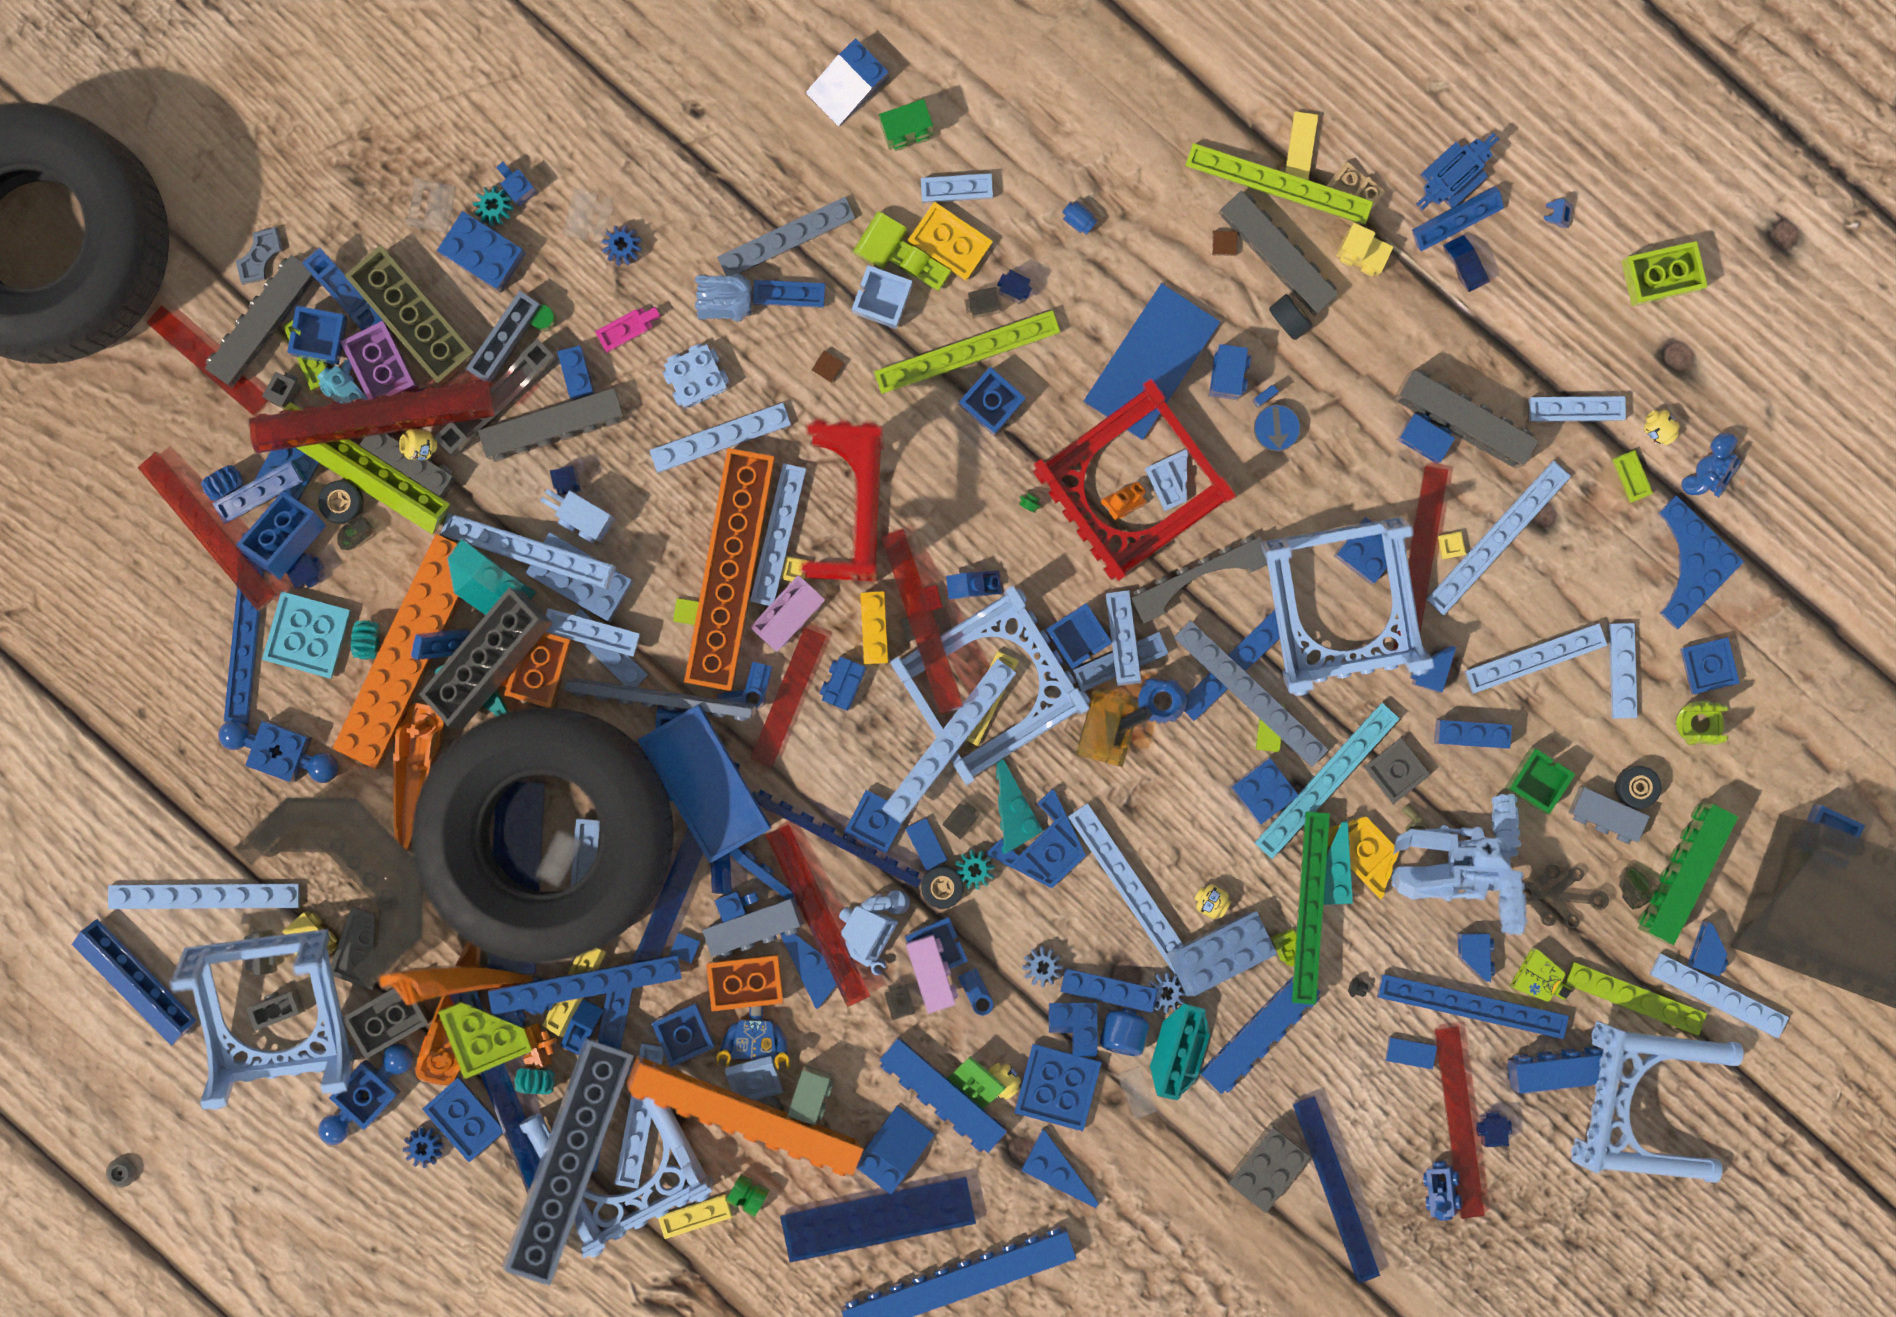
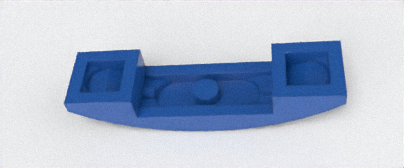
[302,247,383,331]

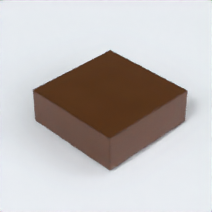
[1212,231,1237,256]
[811,350,844,383]

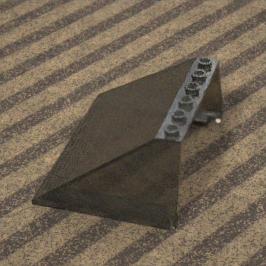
[1731,814,1896,1009]

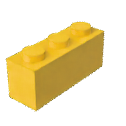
[860,591,888,665]

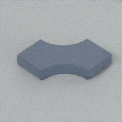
[236,227,283,285]

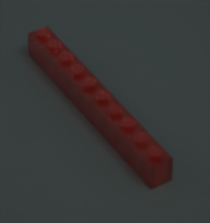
[248,380,495,454]

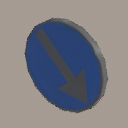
[1253,404,1301,452]

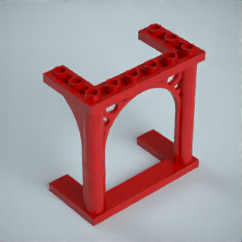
[1033,379,1236,582]
[800,419,884,582]

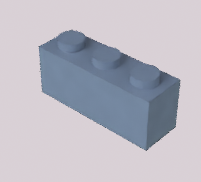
[1568,787,1650,844]

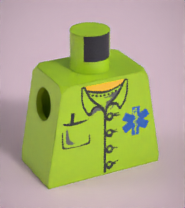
[1509,947,1571,1002]

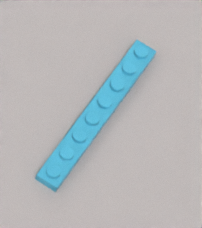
[1254,703,1400,859]

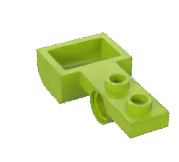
[852,211,951,292]

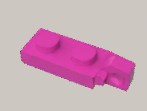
[595,307,661,353]

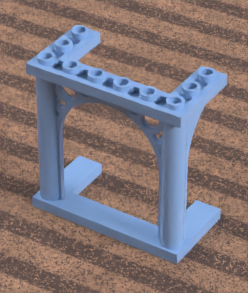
[1261,517,1434,696]
[890,586,1090,785]
[171,929,356,1110]

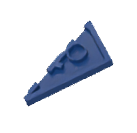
[729,847,803,906]
[780,932,846,1009]
[1021,1129,1098,1208]

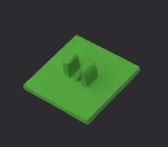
[947,1056,1006,1109]

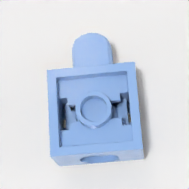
[540,489,616,543]

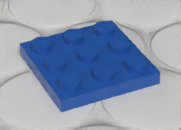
[1014,1043,1102,1131]

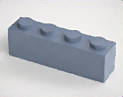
[466,290,541,385]
[702,897,804,959]

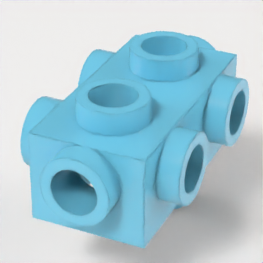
[317,359,369,419]

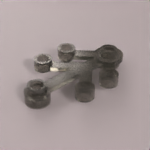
[1522,864,1609,929]

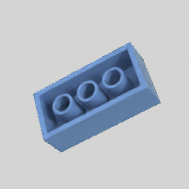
[525,532,635,622]
[1167,911,1277,996]

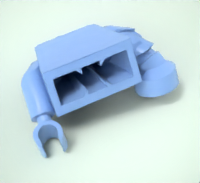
[839,890,910,975]

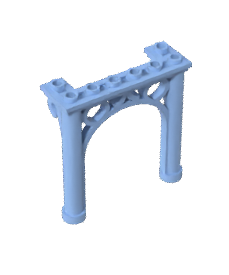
[1571,1021,1743,1183]
[519,1058,713,1258]

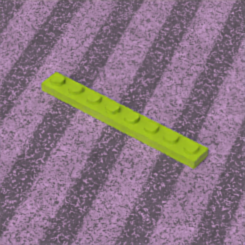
[1185,143,1373,225]
[874,310,1060,395]

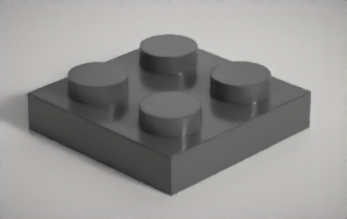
[1363,738,1430,804]

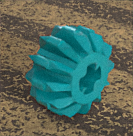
[473,186,514,227]
[350,620,380,660]
[956,850,995,890]
[514,1068,556,1095]

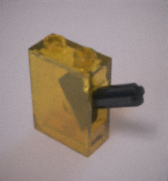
[1076,688,1153,768]

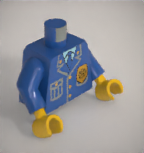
[716,1006,790,1070]

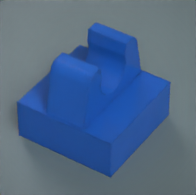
[1544,199,1573,228]

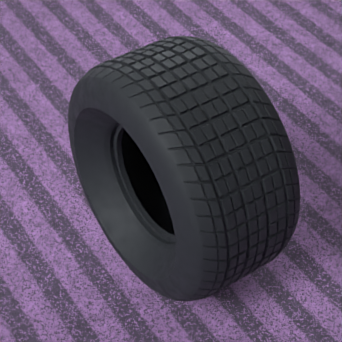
[0,102,169,364]
[412,708,674,963]

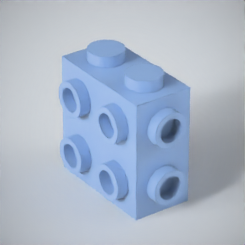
[662,343,729,410]

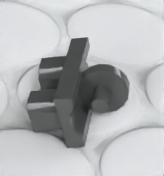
[244,930,283,975]

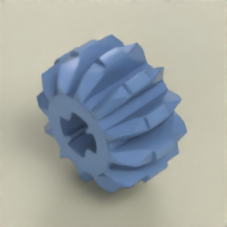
[1022,946,1063,987]
[1148,972,1186,1013]

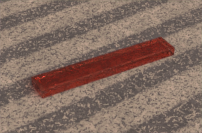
[146,305,268,416]
[750,627,826,768]

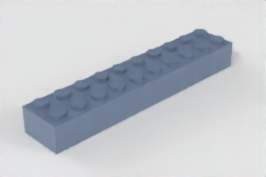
[502,1037,634,1286]

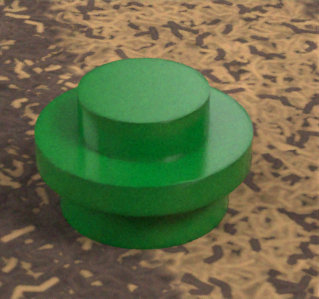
[1019,492,1042,513]

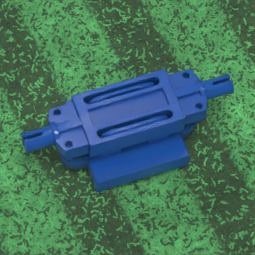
[1416,133,1499,211]

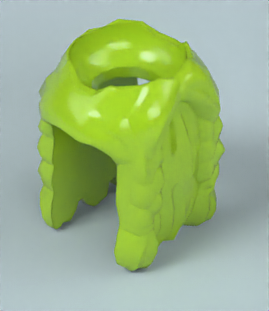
[1675,700,1729,745]

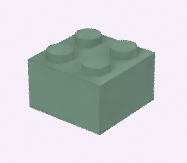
[788,1065,834,1125]

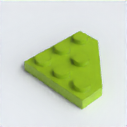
[438,1002,532,1079]

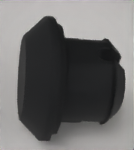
[1348,977,1368,997]

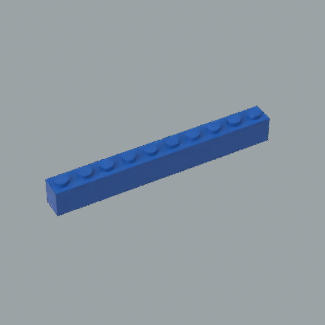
[842,1227,1076,1317]

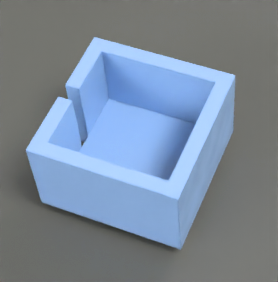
[852,265,913,329]

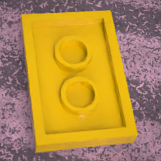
[908,201,993,281]

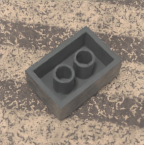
[342,988,432,1059]
[1226,1124,1310,1213]

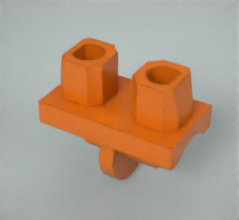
[1101,482,1147,520]
[523,1022,558,1069]

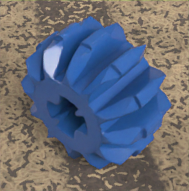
[602,225,642,266]
[201,465,244,501]
[403,1127,444,1168]

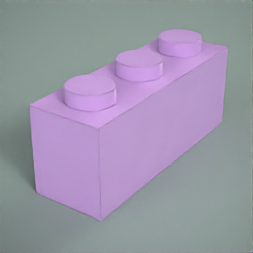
[750,575,825,652]
[906,934,959,1014]

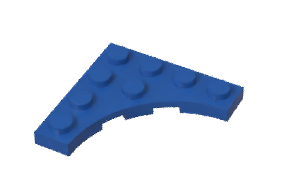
[1658,496,1744,629]

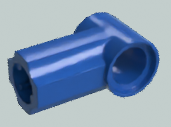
[958,968,994,1016]

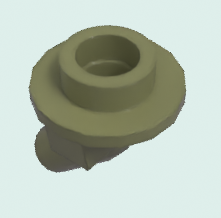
[1401,804,1429,831]

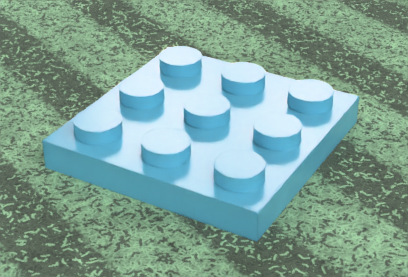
[262,591,352,679]

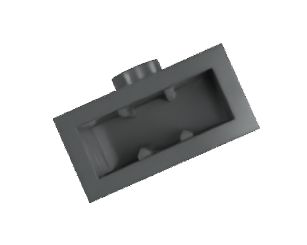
[246,989,305,1031]

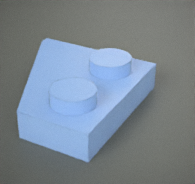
[1144,449,1188,512]

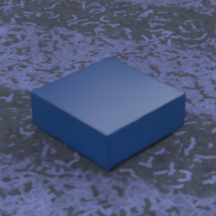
[1253,385,1279,408]
[669,932,701,963]

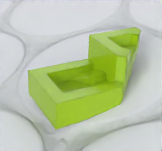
[1271,928,1296,967]

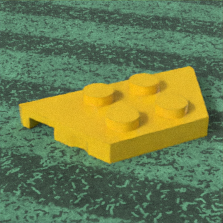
[1328,816,1399,899]

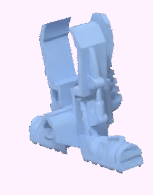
[1391,794,1527,935]

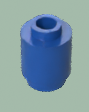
[1062,201,1098,235]

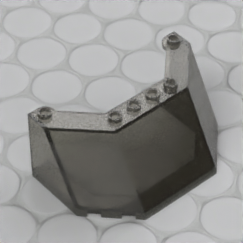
[234,797,423,988]

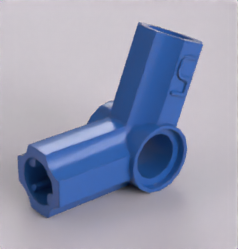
[717,662,773,710]

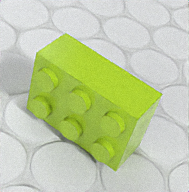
[1621,241,1708,307]

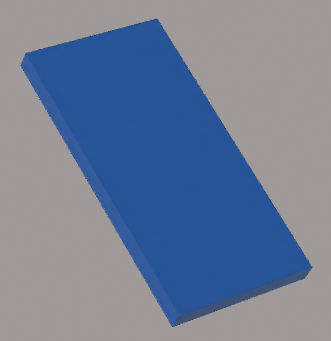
[1083,283,1220,441]
[638,704,772,863]

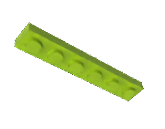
[1564,962,1707,1036]

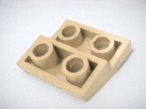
[1327,162,1385,226]

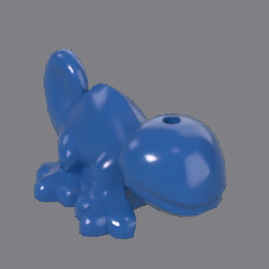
[1681,432,1741,498]

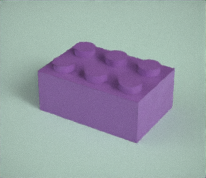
[340,321,419,408]

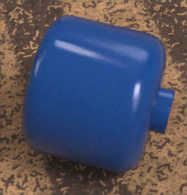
[1100,1008,1149,1057]

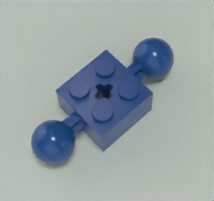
[218,720,338,783]
[318,1044,413,1145]

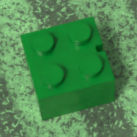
[879,99,933,151]
[1504,748,1575,814]

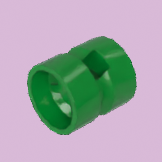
[726,1174,770,1217]

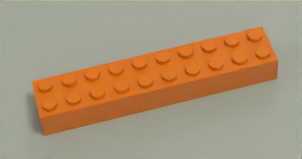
[684,448,776,691]
[332,534,462,769]
[627,1055,863,1177]

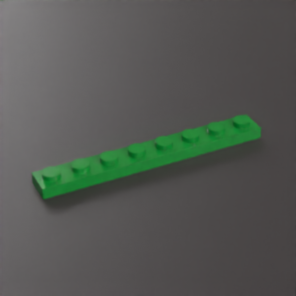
[1291,812,1330,1005]

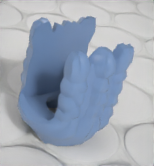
[695,273,752,322]

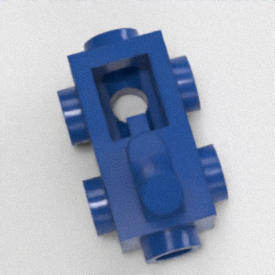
[1423,1161,1462,1221]

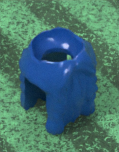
[1138,678,1186,724]

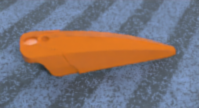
[393,702,445,860]
[415,941,481,1086]
[379,966,533,1005]

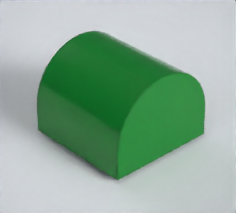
[530,304,557,332]

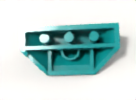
[447,539,536,615]
[1150,1004,1210,1101]

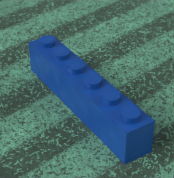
[71,919,197,1046]
[1199,976,1321,1094]
[879,1036,1007,1153]

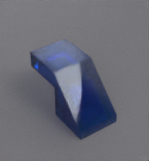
[1443,235,1490,292]

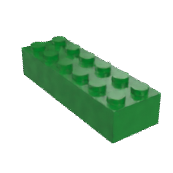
[1637,803,1738,945]

